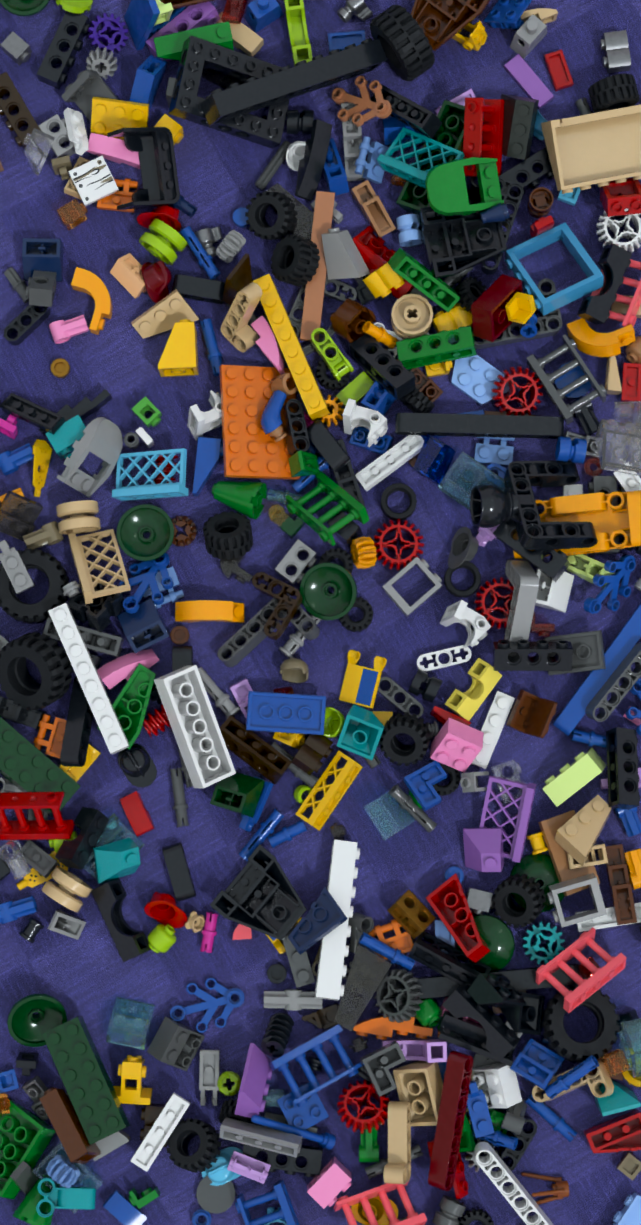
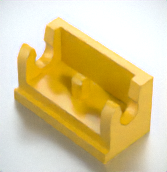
[59,743,101,783]

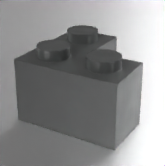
[360,1041,406,1097]

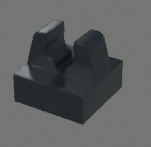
[16,1052,39,1076]

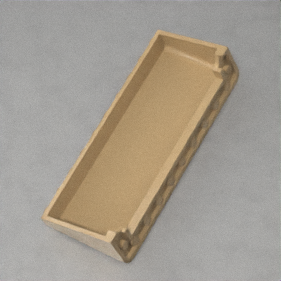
[541,104,641,194]

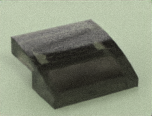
[0,491,43,542]

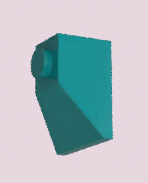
[336,704,384,760]
[93,838,141,884]
[594,1078,641,1116]

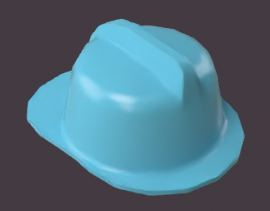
[201,1147,243,1186]

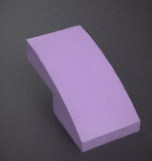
[229,678,253,720]

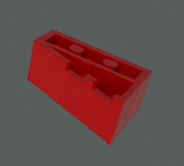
[583,1109,641,1153]

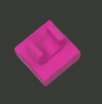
[0,414,18,439]

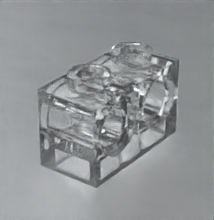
[491,760,526,804]

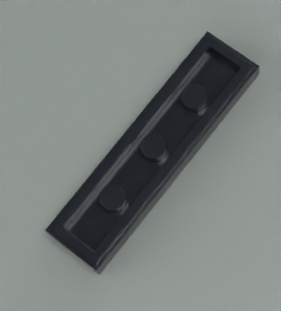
[0,393,66,435]

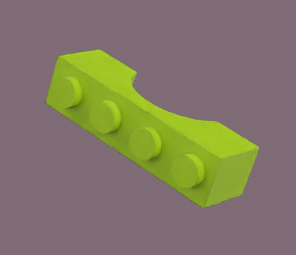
[283,0,313,66]

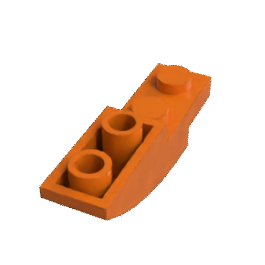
[353,1015,433,1040]

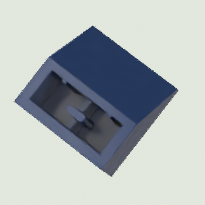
[22,238,64,282]
[118,598,169,653]

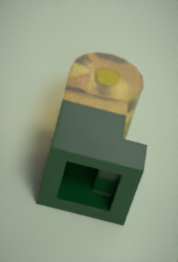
[268,504,304,539]

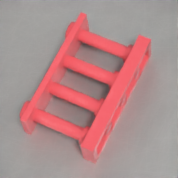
[591,259,641,327]
[536,928,627,1013]
[334,1180,427,1225]

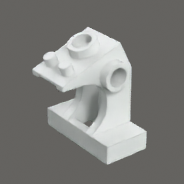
[187,390,222,440]
[342,399,388,447]
[440,600,491,648]

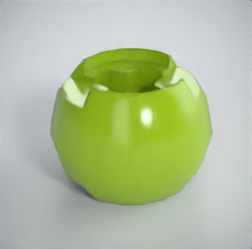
[217,1071,241,1096]

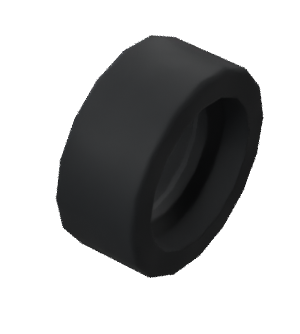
[380,483,417,521]
[444,561,481,598]

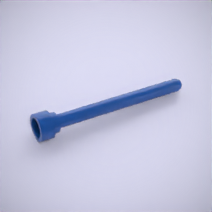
[251,1115,336,1150]

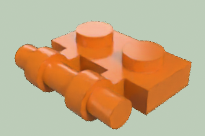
[97,177,138,213]
[33,714,67,758]
[368,919,414,962]

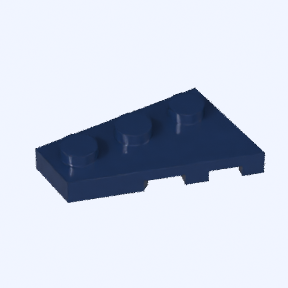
[288,887,348,955]

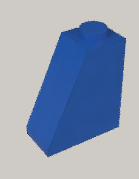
[129,55,168,110]

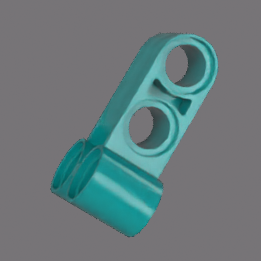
[36,1177,96,1218]

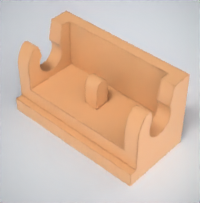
[110,253,147,299]

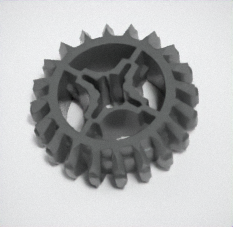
[373,969,424,1023]

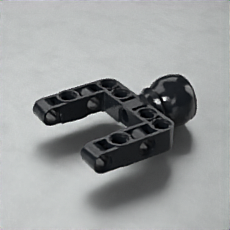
[470,461,598,550]

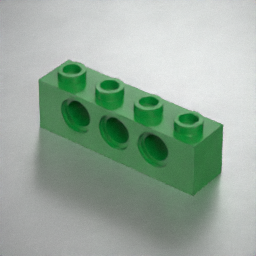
[388,248,460,312]
[396,326,477,370]

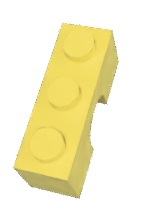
[445,658,502,721]

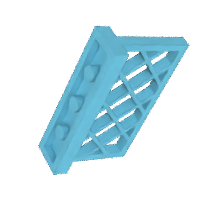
[112,448,189,501]

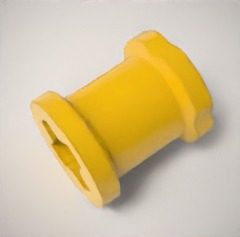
[526,832,548,855]

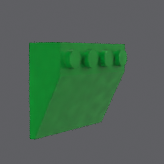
[0,1096,56,1199]

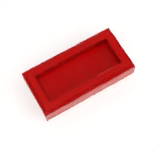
[544,49,574,91]

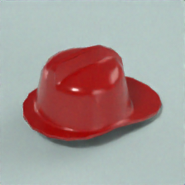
[137,205,182,232]
[144,892,188,928]

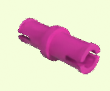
[200,912,219,953]

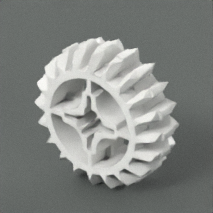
[596,208,641,253]

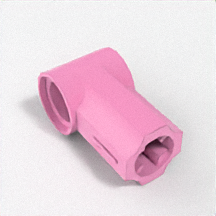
[49,315,89,344]

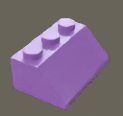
[235,1043,272,1118]

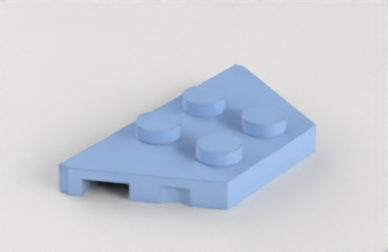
[451,355,516,406]

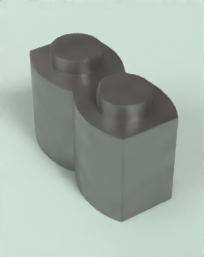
[600,30,631,73]

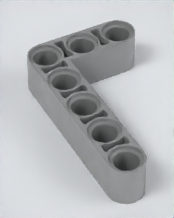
[504,559,539,657]

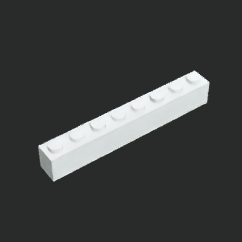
[48,603,130,755]
[314,839,360,1001]

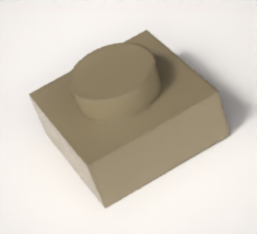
[616,1152,641,1181]

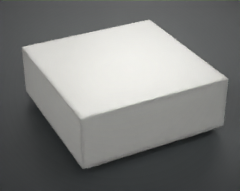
[135,427,154,449]

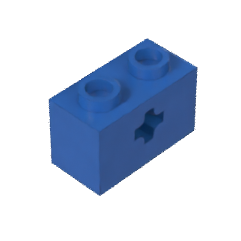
[360,381,395,416]

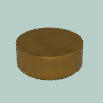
[51,358,70,378]

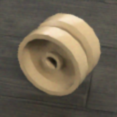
[391,293,433,339]
[56,500,101,535]
[42,866,93,913]

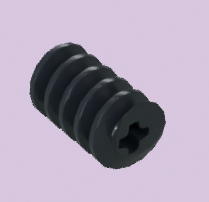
[261,1013,294,1057]

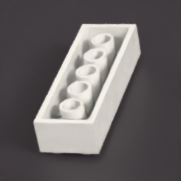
[154,665,236,789]

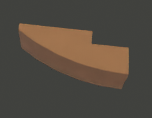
[350,180,396,238]

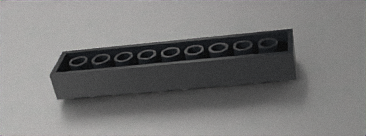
[201,38,387,126]

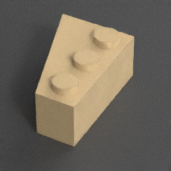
[555,795,612,867]

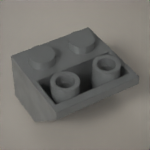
[147,1016,205,1071]

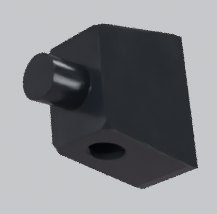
[324,511,363,548]

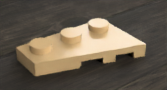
[131,289,200,339]

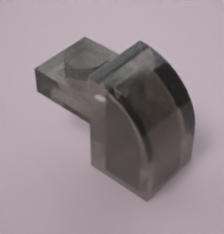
[220,554,253,585]

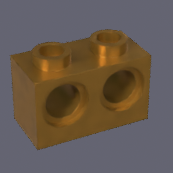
[387,890,436,939]

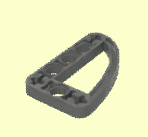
[283,276,357,359]

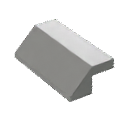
[219,1117,303,1158]

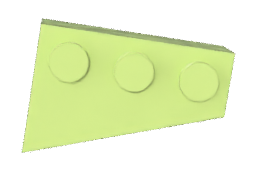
[542,748,607,807]

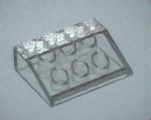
[595,419,641,476]

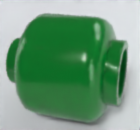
[415,998,442,1028]

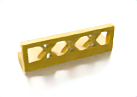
[295,750,363,831]

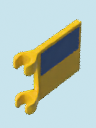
[339,650,387,709]

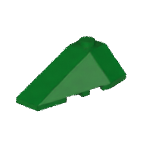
[153,22,234,61]
[97,663,156,750]

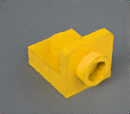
[425,360,453,378]
[273,732,306,750]

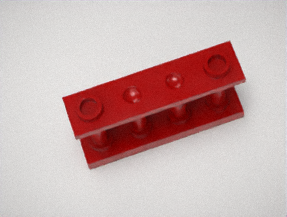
[463,98,504,177]
[0,792,75,840]

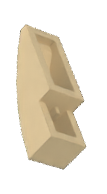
[216,12,264,57]

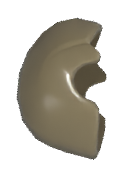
[280,658,309,683]

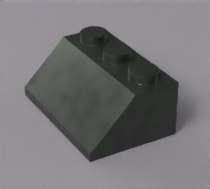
[501,94,539,160]

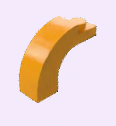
[71,267,113,335]
[566,318,636,357]
[175,600,244,623]

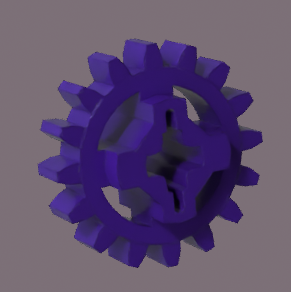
[88,13,129,53]

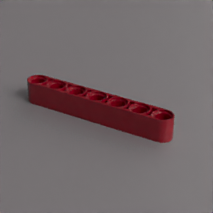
[428,1051,473,1191]

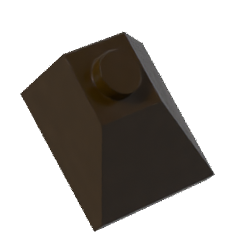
[222,253,253,305]

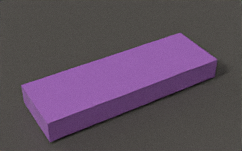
[504,54,554,109]

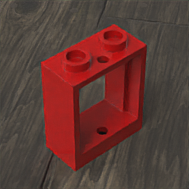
[600,178,641,217]

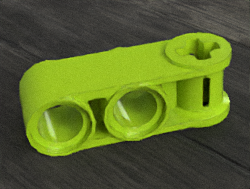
[311,328,354,382]

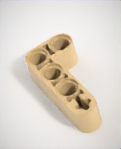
[220,282,263,352]
[532,1060,614,1102]
[383,1101,411,1184]

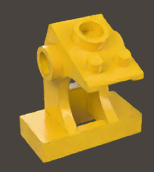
[444,20,488,51]
[113,1055,152,1105]

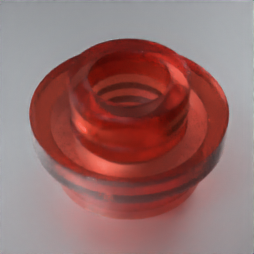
[584,458,603,477]

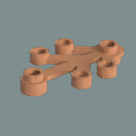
[332,76,392,127]

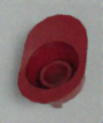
[141,260,172,303]

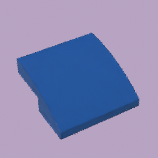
[510,1038,565,1090]

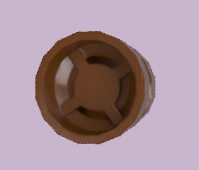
[527,187,554,219]

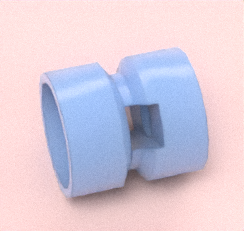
[396,214,423,247]

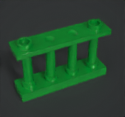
[285,471,369,546]

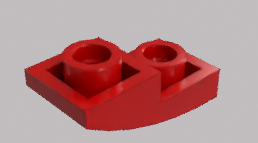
[530,215,554,238]
[120,791,154,837]

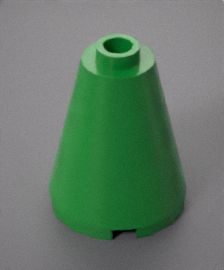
[212,481,267,519]
[12,1173,60,1225]

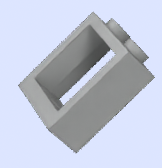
[382,557,442,617]
[547,873,607,927]

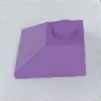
[463,828,504,872]

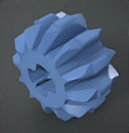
[46,1154,81,1188]

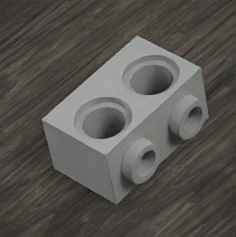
[38,114,76,158]
[275,539,317,585]

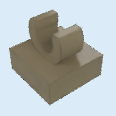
[51,155,73,180]

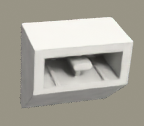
[535,568,574,613]
[471,1063,522,1108]

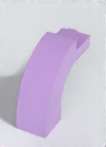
[382,1038,447,1063]

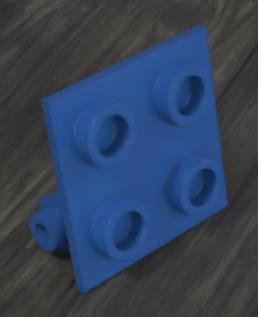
[484,0,532,30]
[276,1082,329,1130]

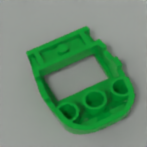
[425,157,504,216]

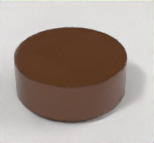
[170,626,190,645]

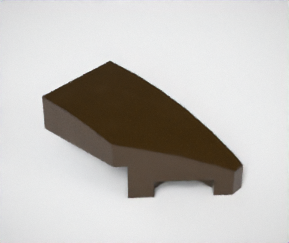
[302,1003,344,1029]

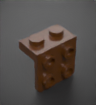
[506,690,557,738]

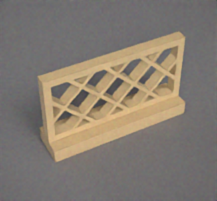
[68,529,131,604]

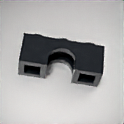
[55,807,109,870]

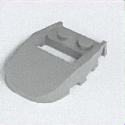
[57,417,123,498]

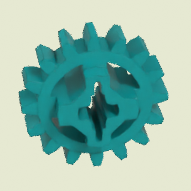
[522,922,565,965]

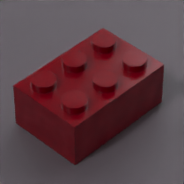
[471,274,523,342]

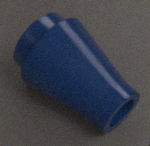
[480,203,510,224]

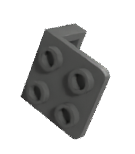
[61,70,117,122]

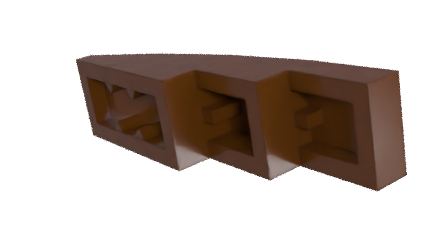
[605,844,637,925]

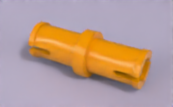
[362,321,398,349]

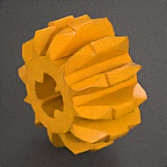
[316,395,344,428]
[350,536,377,569]

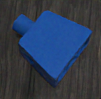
[245,0,284,33]

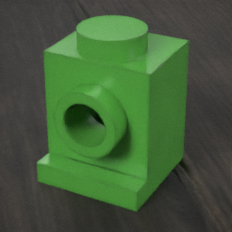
[132,396,162,428]

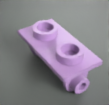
[227,1150,271,1184]

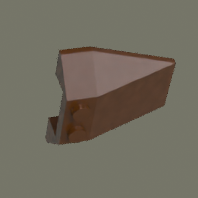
[411,0,490,51]

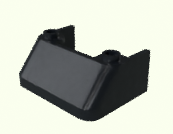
[107,127,180,210]

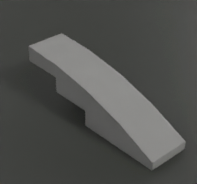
[341,103,365,181]

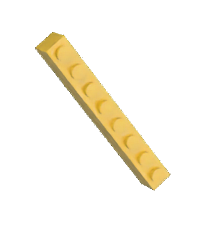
[253,274,330,421]

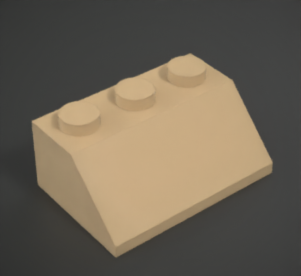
[393,1061,443,1126]

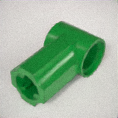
[359,1127,379,1162]

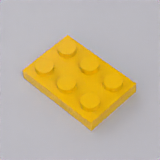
[91,97,149,140]

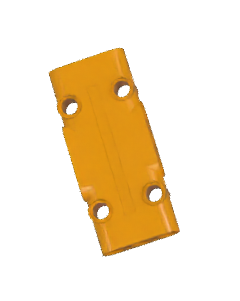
[513,490,641,559]

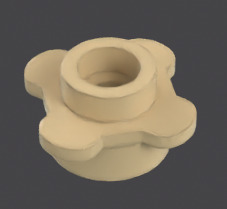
[185,911,205,933]

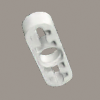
[416,645,472,672]

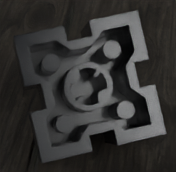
[68,580,124,632]

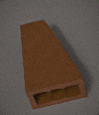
[39,1087,101,1164]

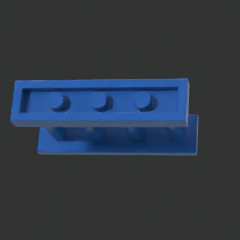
[269,1024,363,1107]
[235,1179,299,1225]

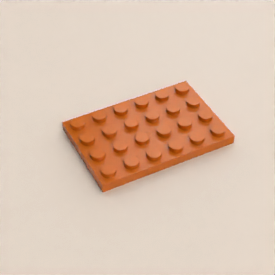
[219,365,300,480]

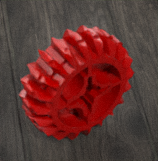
[491,366,543,416]
[374,519,424,571]
[474,577,514,629]
[337,1080,390,1134]

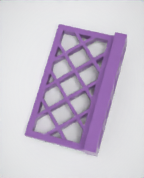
[479,776,537,863]

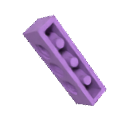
[146,2,220,62]

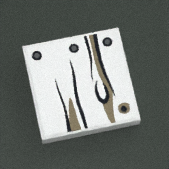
[68,156,119,207]

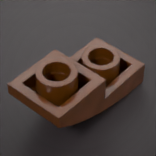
[410,368,443,403]

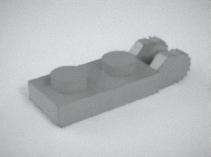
[199,1049,220,1106]

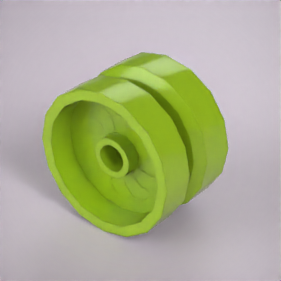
[139,218,188,266]

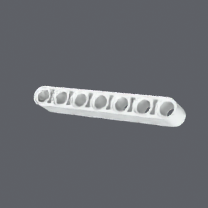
[474,1142,554,1225]

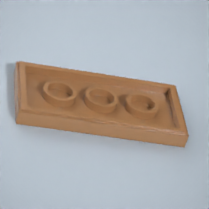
[538,810,600,896]

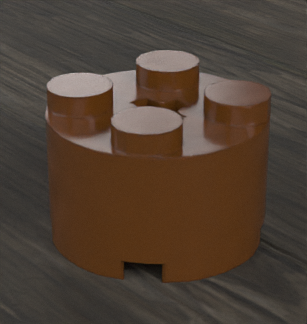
[330,299,376,343]

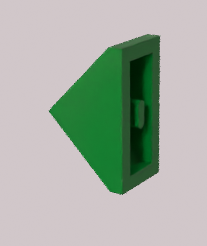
[288,451,320,477]

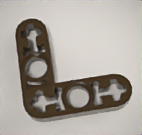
[252,572,303,640]

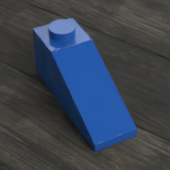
[323,138,349,196]
[192,437,223,496]

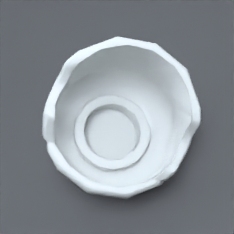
[286,141,306,172]

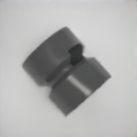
[432,1195,466,1225]

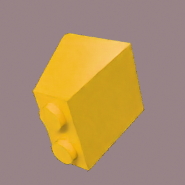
[158,319,199,377]

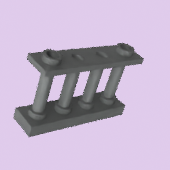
[526,334,607,425]

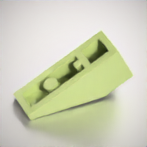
[566,554,615,588]

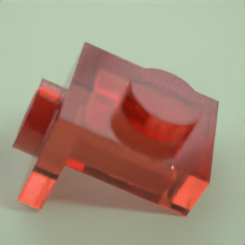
[530,612,555,637]

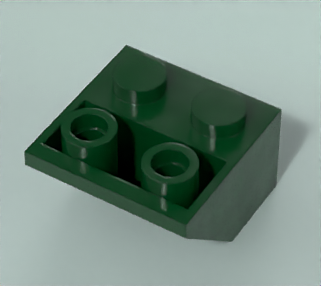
[210,772,265,818]

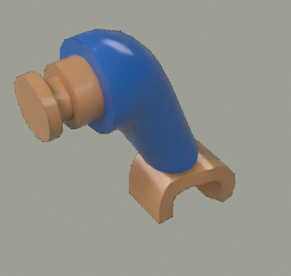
[261,373,298,442]

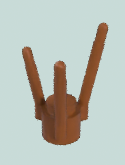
[521,1172,569,1205]

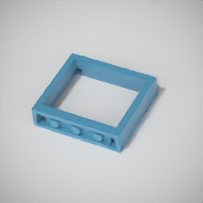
[504,222,604,316]

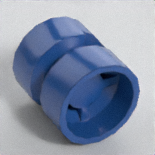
[555,436,587,464]

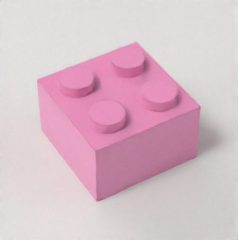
[430,718,484,773]
[307,1156,352,1209]

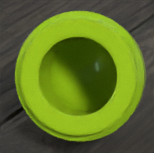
[294,785,312,804]

